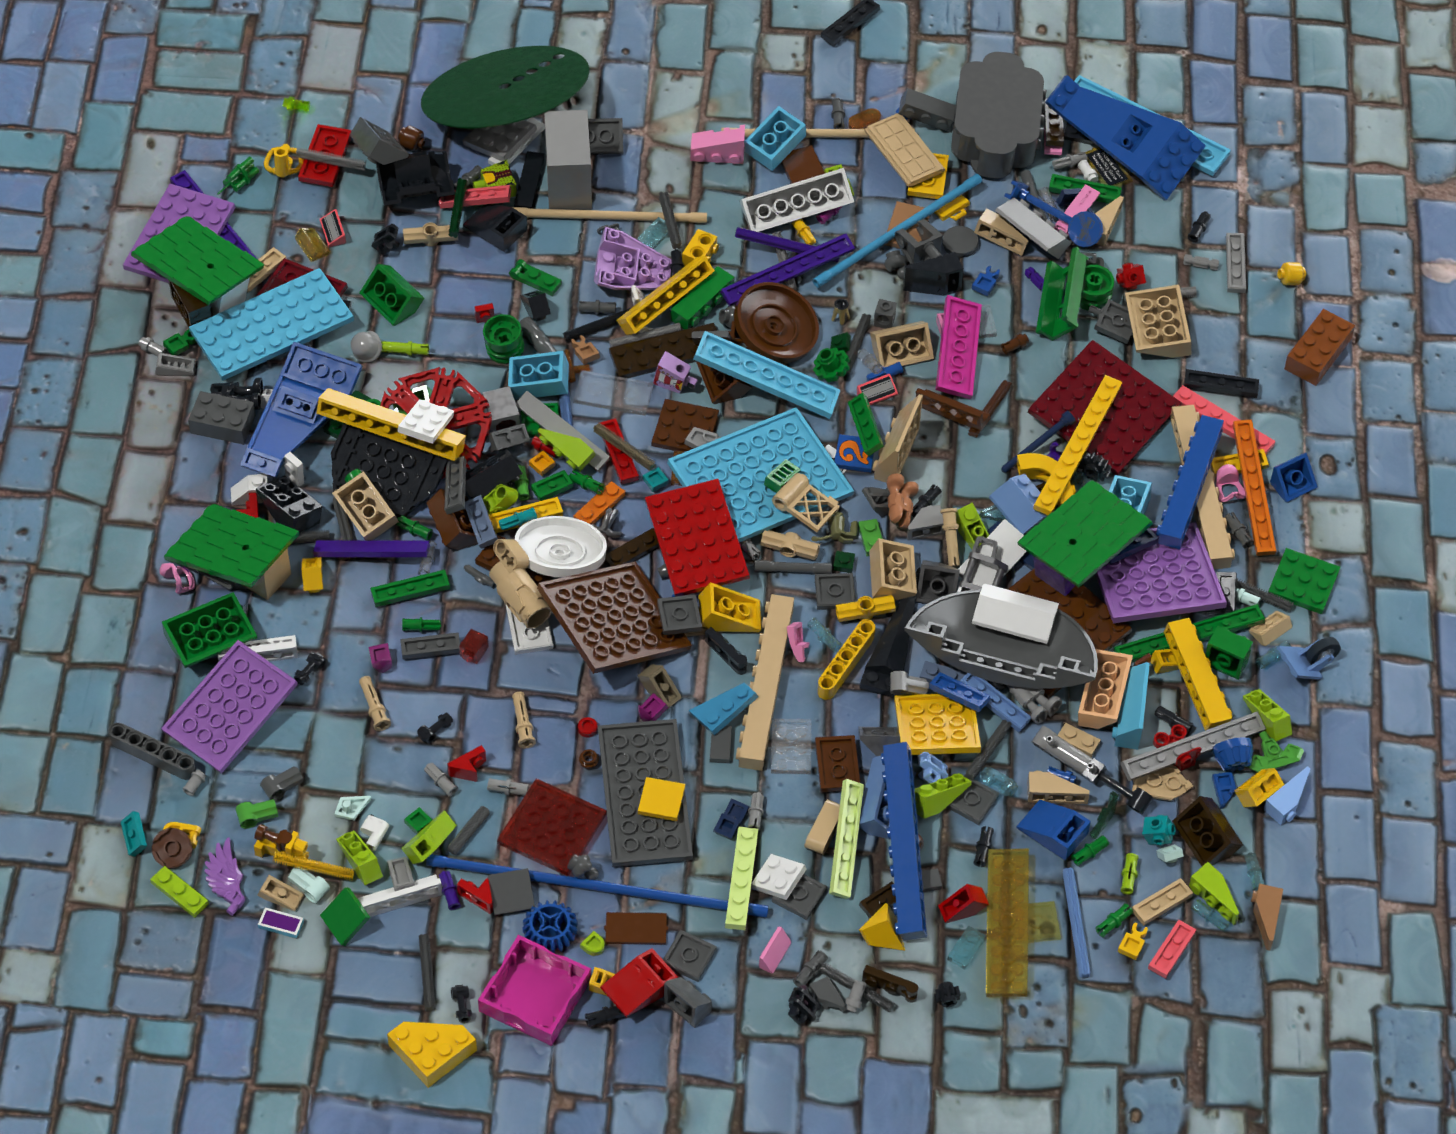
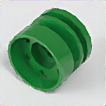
[483,314,524,364]

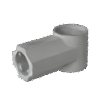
[890,671,929,695]

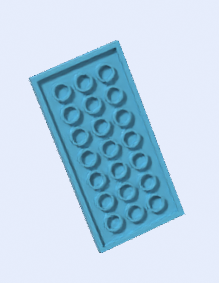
[189,268,354,381]

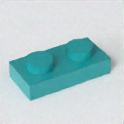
[121,811,147,857]

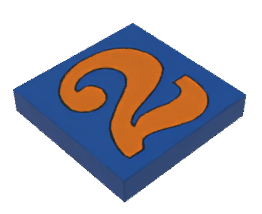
[834,434,874,473]

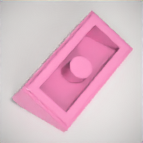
[759,926,791,973]

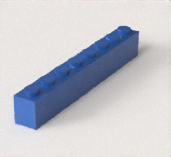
[1156,415,1224,549]

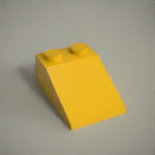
[698,582,761,632]

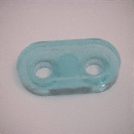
[980,767,1018,796]

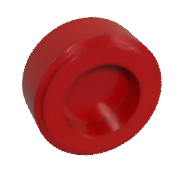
[578,717,598,738]

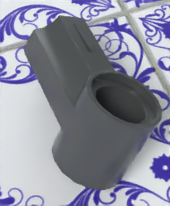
[260,766,303,801]

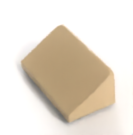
[1249,611,1292,646]

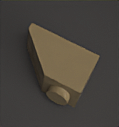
[637,664,682,709]

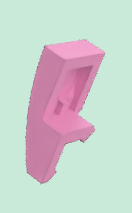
[787,622,810,662]

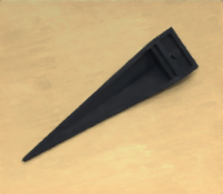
[859,567,921,697]

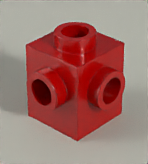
[1116,263,1146,290]

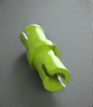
[1120,853,1139,895]

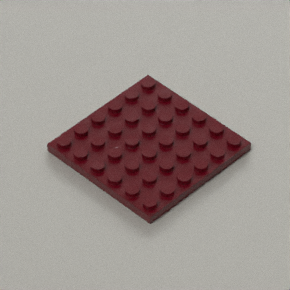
[1027,340,1182,475]

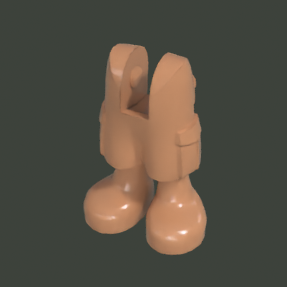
[887,473,919,529]

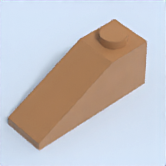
[1251,883,1283,951]

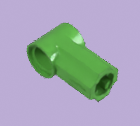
[235,799,278,829]

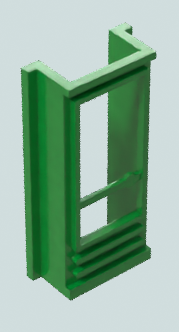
[1036,247,1089,341]

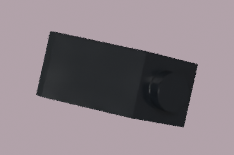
[520,290,551,321]

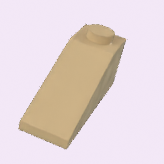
[1095,196,1124,246]
[974,208,1028,256]
[1027,771,1090,804]

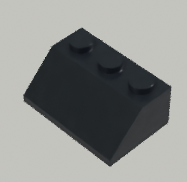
[465,448,523,499]

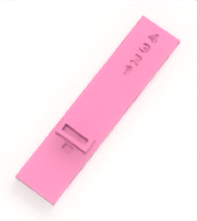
[1054,184,1100,235]

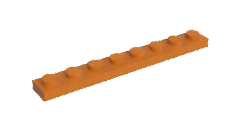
[1232,420,1276,556]

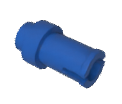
[1047,766,1077,784]

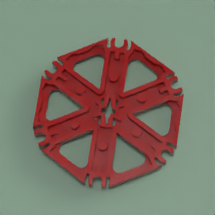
[380,367,492,479]

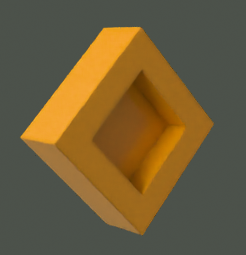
[529,451,556,476]

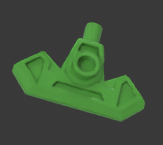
[1249,731,1304,772]

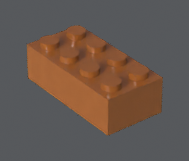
[1284,309,1355,386]

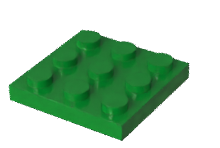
[1268,548,1340,614]

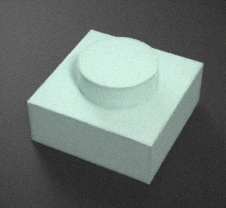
[1156,844,1184,863]

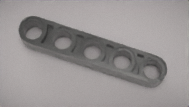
[108,723,196,780]

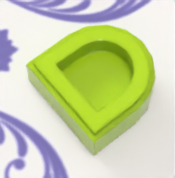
[580,931,605,956]

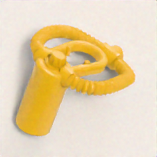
[263,144,304,178]

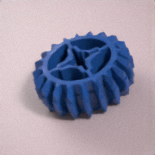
[522,900,578,953]

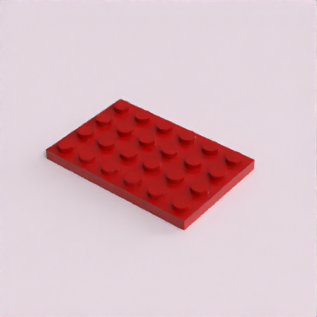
[645,479,750,597]

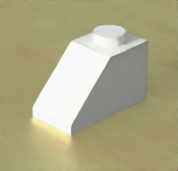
[231,474,268,505]

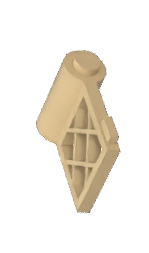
[772,473,840,533]

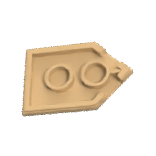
[1132,765,1193,801]

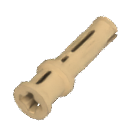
[940,508,960,567]
[359,676,391,731]
[512,692,536,749]

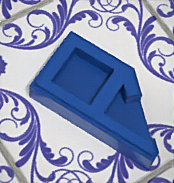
[1212,772,1236,809]

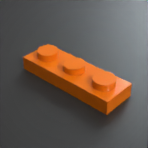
[573,481,625,525]

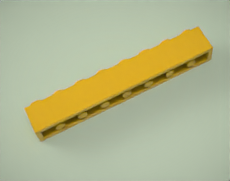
[316,388,466,461]

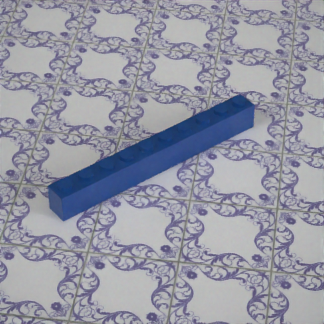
[881,742,927,941]

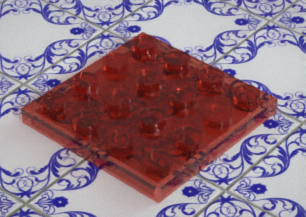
[497,778,607,876]

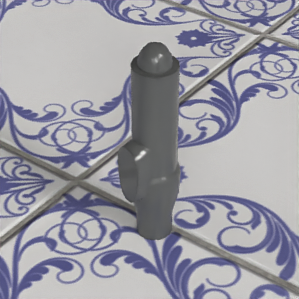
[464,565,495,587]

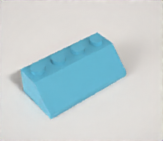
[1112,662,1150,750]

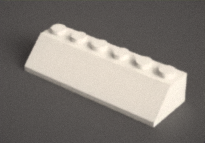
[740,168,854,232]

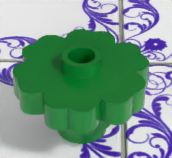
[813,348,850,383]

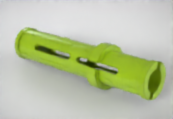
[381,341,430,356]

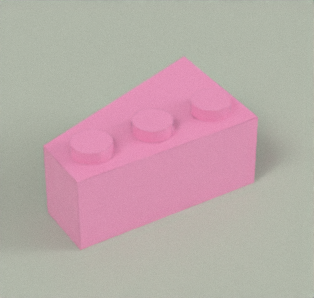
[690,125,745,164]

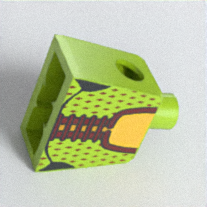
[473,160,517,197]

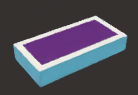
[258,907,304,939]

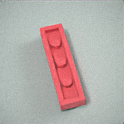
[439,185,512,209]

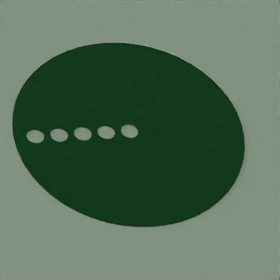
[421,46,590,128]

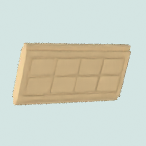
[864,113,945,187]

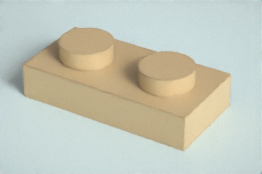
[1058,723,1101,758]

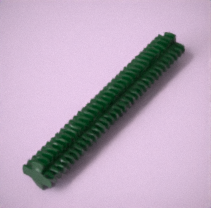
[448,178,467,238]

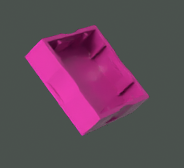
[478,935,591,1046]

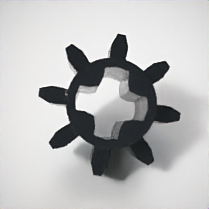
[934,982,961,1007]

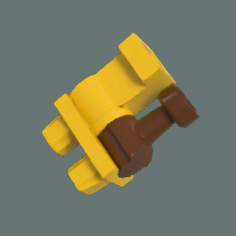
[254,824,309,867]

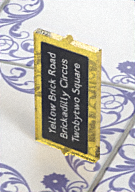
[1085,147,1132,187]

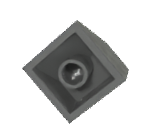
[664,977,712,1028]

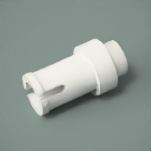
[1078,160,1098,183]

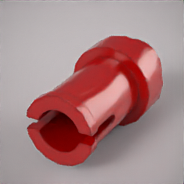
[531,436,556,457]

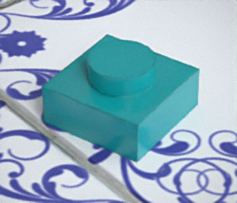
[643,467,669,492]

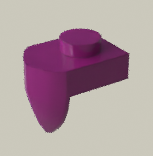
[369,643,392,673]
[638,693,668,722]

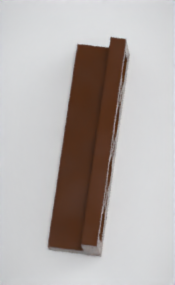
[915,388,991,431]

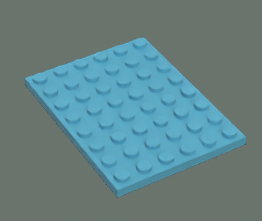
[667,407,854,542]

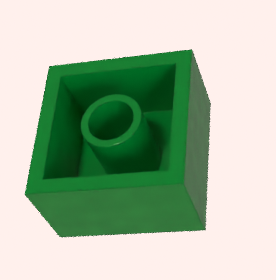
[1205,626,1253,680]

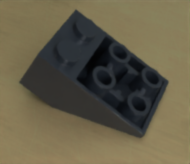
[463,204,527,252]
[903,252,964,296]
[256,475,322,533]

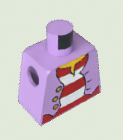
[653,351,698,393]

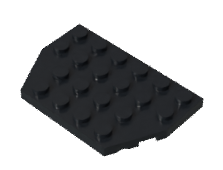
[331,423,450,517]

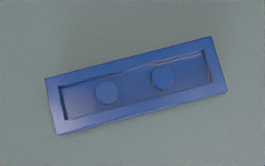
[929,672,990,712]

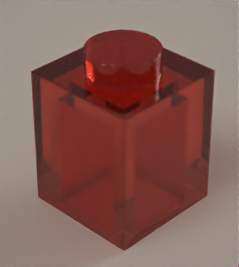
[459,629,489,664]

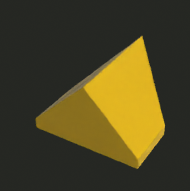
[859,903,905,951]

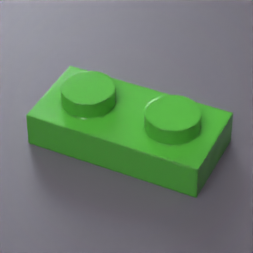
[858,519,882,557]

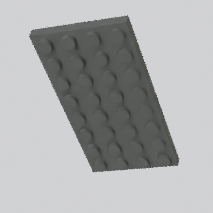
[598,719,693,867]

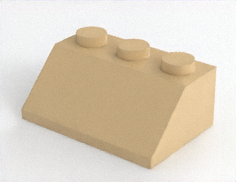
[870,321,934,369]
[869,538,917,601]

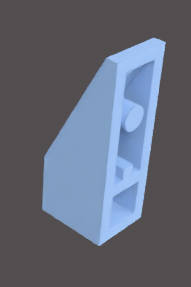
[1264,766,1310,825]

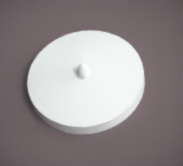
[515,516,607,578]

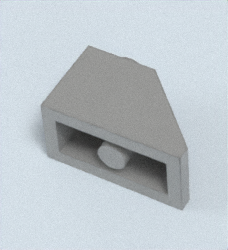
[907,505,945,540]

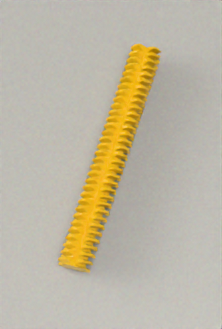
[272,851,355,881]

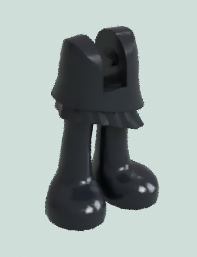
[210,378,263,410]

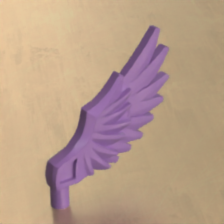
[205,837,245,916]

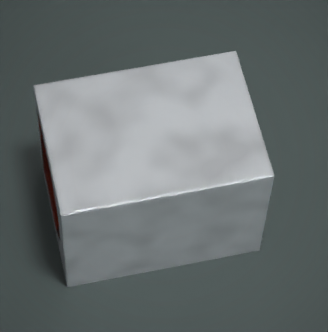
[483,386,520,432]

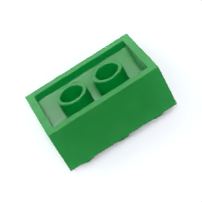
[359,264,424,326]

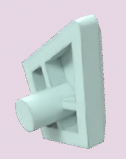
[334,796,371,821]

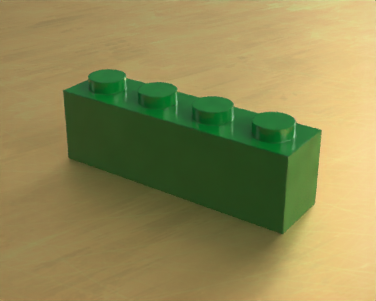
[671,266,735,330]

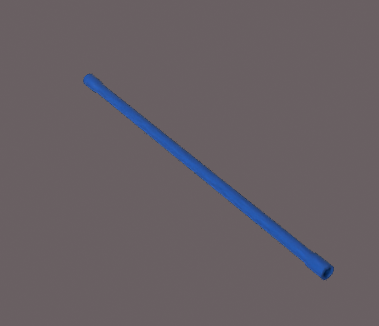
[426,854,769,918]

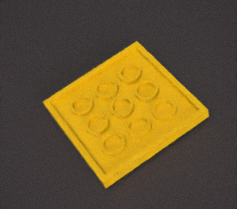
[894,694,981,755]

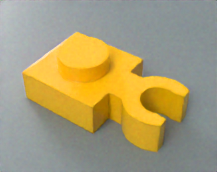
[1117,922,1148,960]

